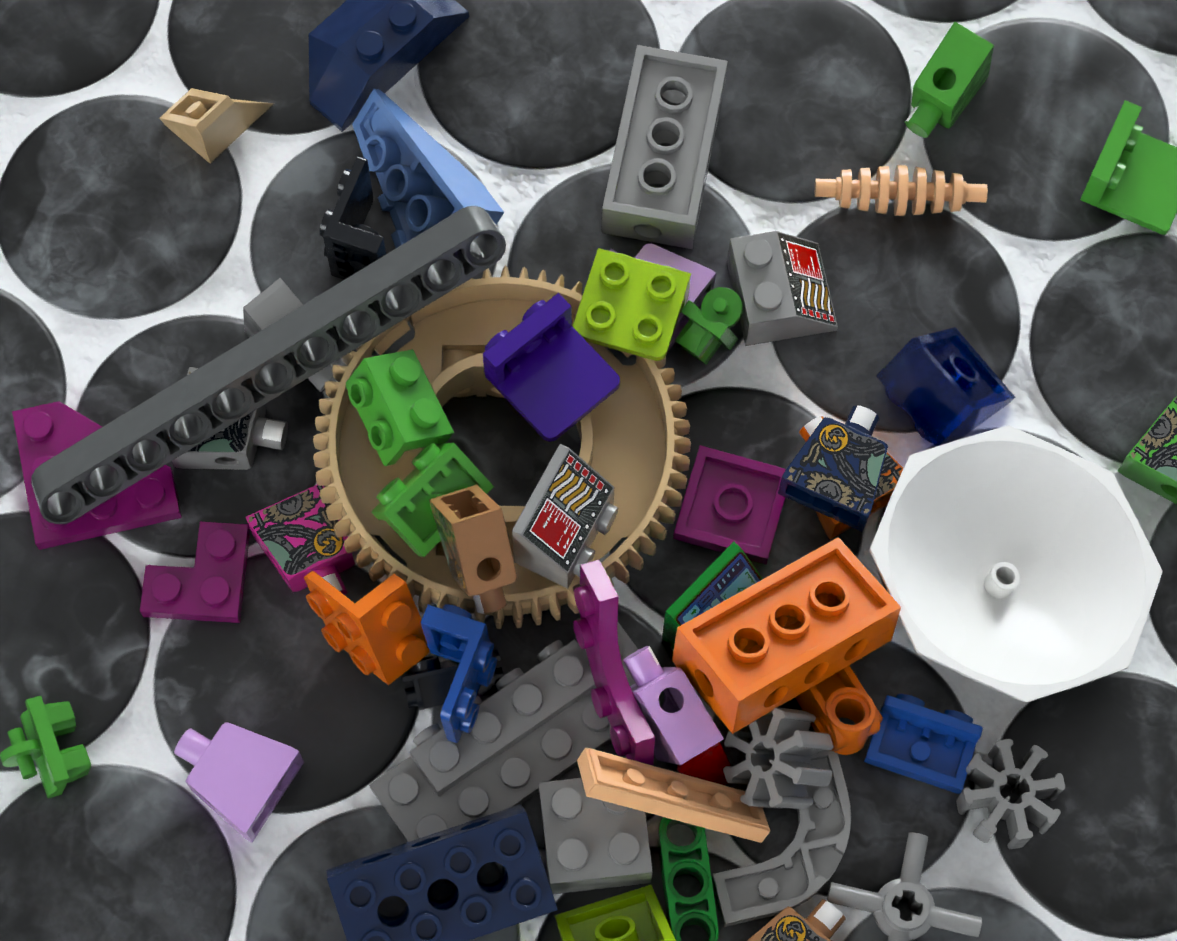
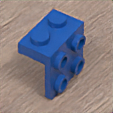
[421,604,497,743]

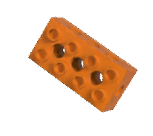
[672,537,901,734]

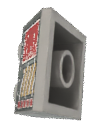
[727,231,838,346]
[512,444,619,589]

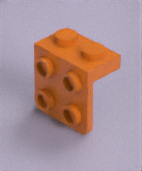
[304,570,430,685]

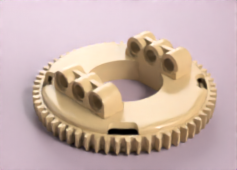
[313,266,691,629]

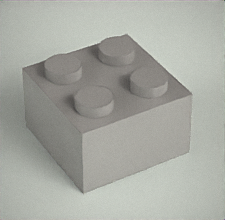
[539,778,653,894]

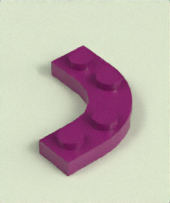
[573,560,655,766]

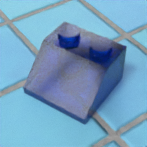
[876,327,1015,447]

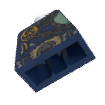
[778,406,888,532]

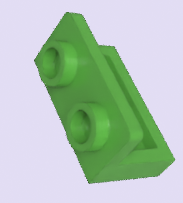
[346,349,454,466]

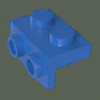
[864,694,983,794]

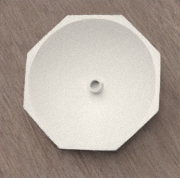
[869,425,1163,703]

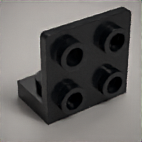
[319,156,386,280]

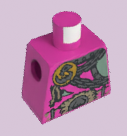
[246,484,355,595]

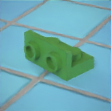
[371,443,494,557]

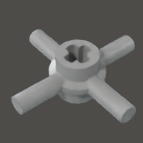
[827,832,982,941]

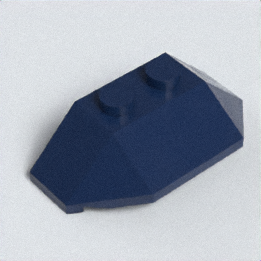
[308,0,469,132]

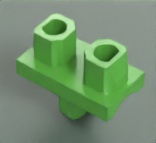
[675,287,743,365]
[0,696,91,798]

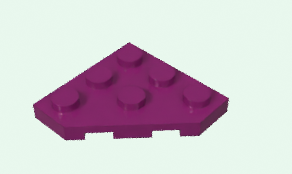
[12,401,182,550]

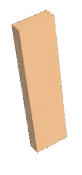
[577,748,770,843]

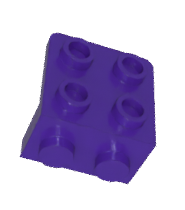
[483,292,620,442]

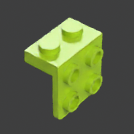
[573,248,691,361]

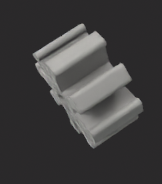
[723,707,833,809]
[956,739,1065,849]

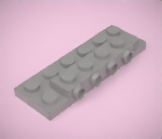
[369,622,664,842]

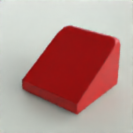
[676,742,731,786]

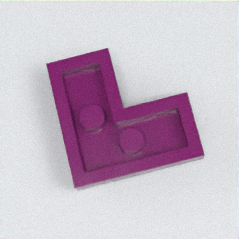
[140,522,251,623]

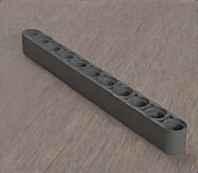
[31,206,506,524]

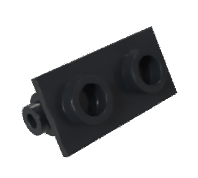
[402,650,504,710]

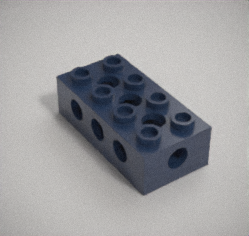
[326,804,558,941]

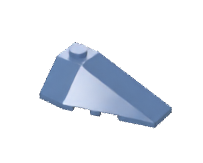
[352,89,504,264]

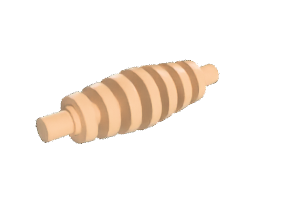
[814,165,988,216]

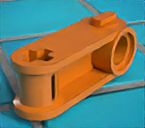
[795,665,883,755]

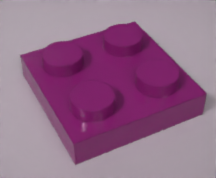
[673,445,786,565]

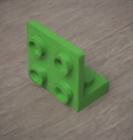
[1080,100,1177,235]

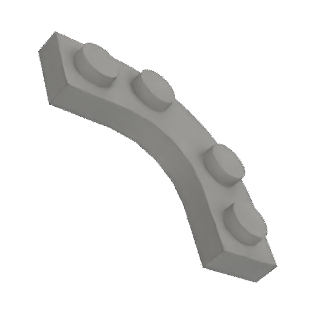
[712,750,851,927]

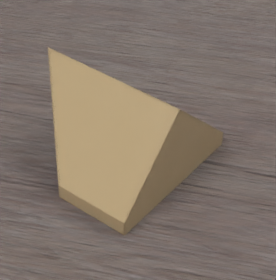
[159,88,274,163]

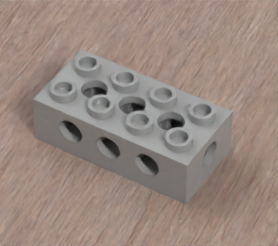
[601,45,728,249]

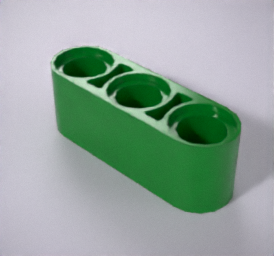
[657,817,719,941]

